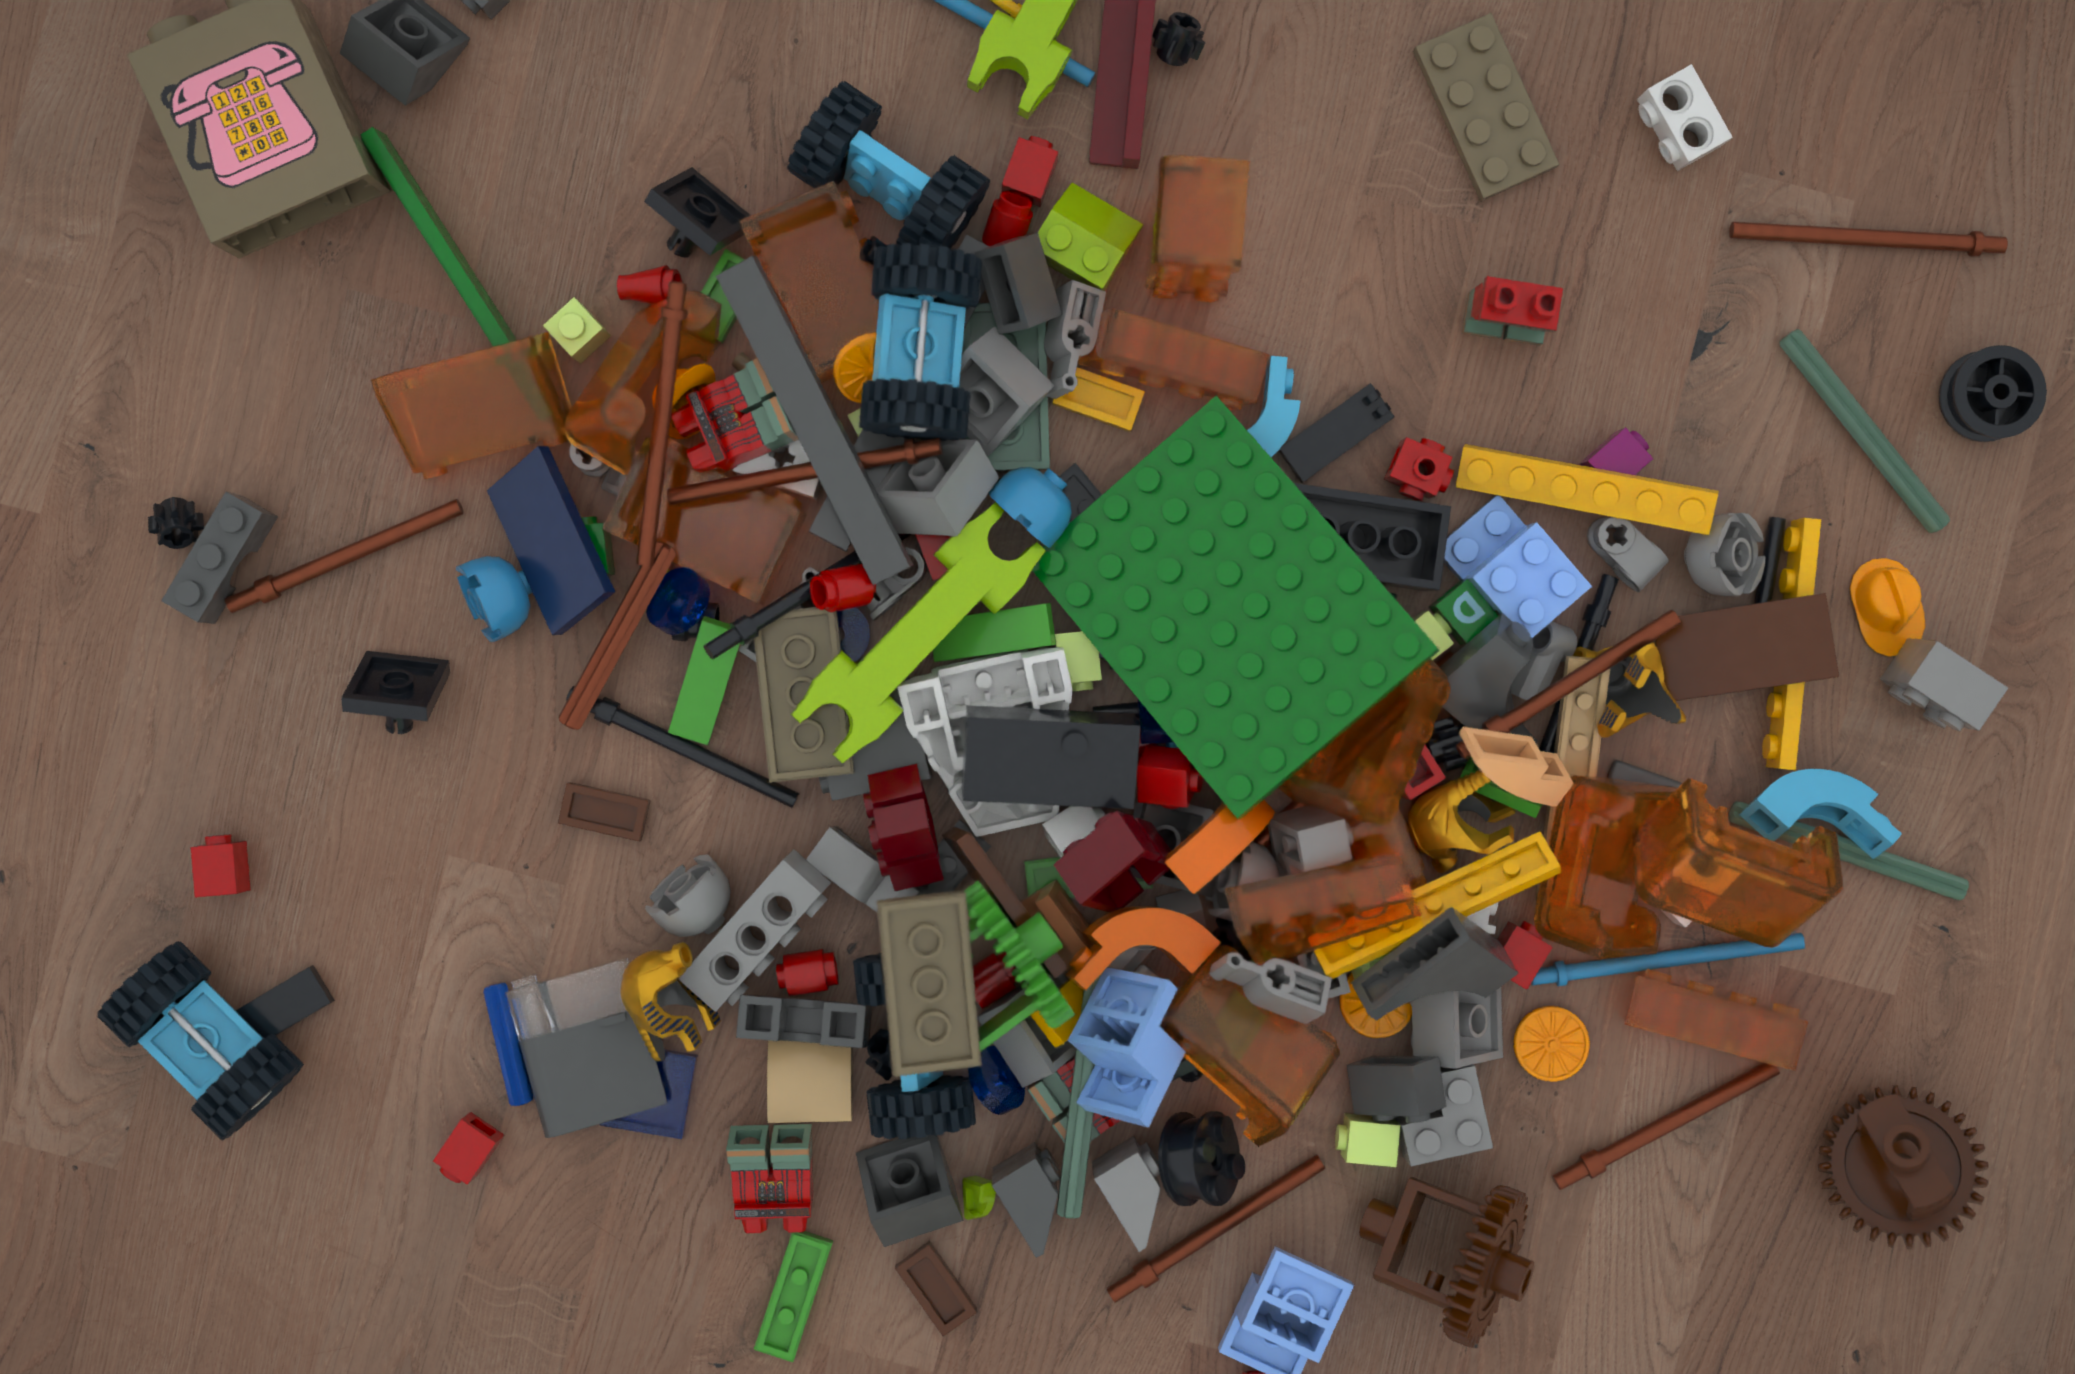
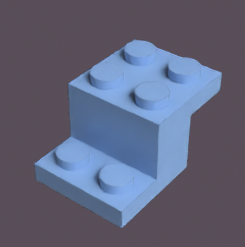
[1444,495,1592,638]
[1068,967,1186,1128]
[1218,1247,1354,1374]

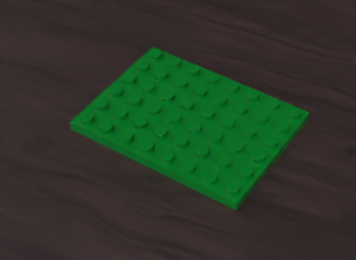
[1032,395,1440,819]

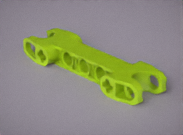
[967,0,1078,120]
[790,502,1046,763]

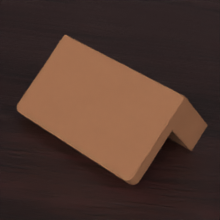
[1020,880,1094,971]

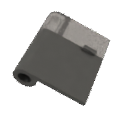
[505,958,668,1138]

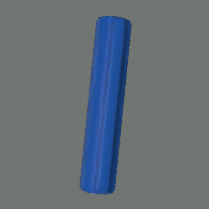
[483,983,533,1106]

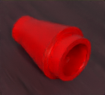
[617,265,682,307]

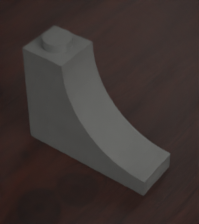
[1427,613,1538,745]
[819,675,932,801]
[1351,906,1519,1020]

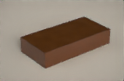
[558,782,651,841]
[895,1241,977,1336]

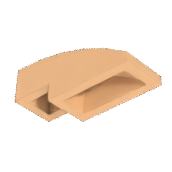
[1459,727,1574,807]

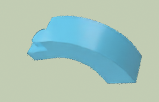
[1247,356,1301,457]
[1739,769,1902,859]

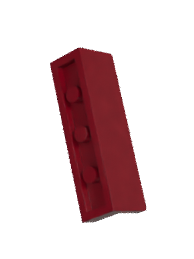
[1089,0,1156,169]

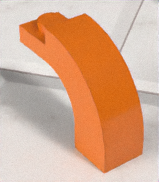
[1165,800,1275,895]
[1066,906,1221,990]

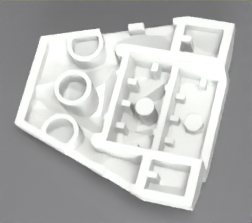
[898,647,1073,837]

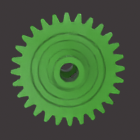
[965,881,1076,1052]

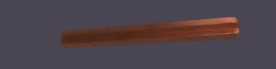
[559,541,676,730]

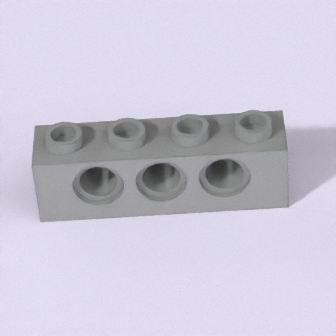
[679,849,831,1012]

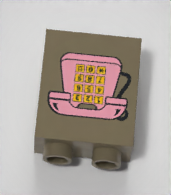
[127,0,391,259]

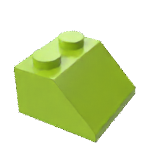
[1038,182,1144,291]

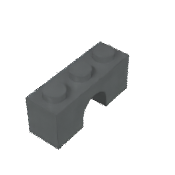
[161,492,278,624]
[736,994,872,1048]

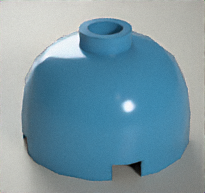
[989,467,1072,548]
[456,556,533,642]

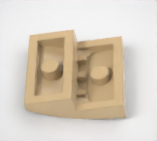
[767,1041,853,1123]

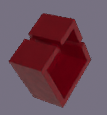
[863,764,944,892]
[1053,811,1171,913]

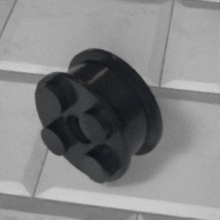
[1939,345,2047,442]
[1158,1111,1245,1206]

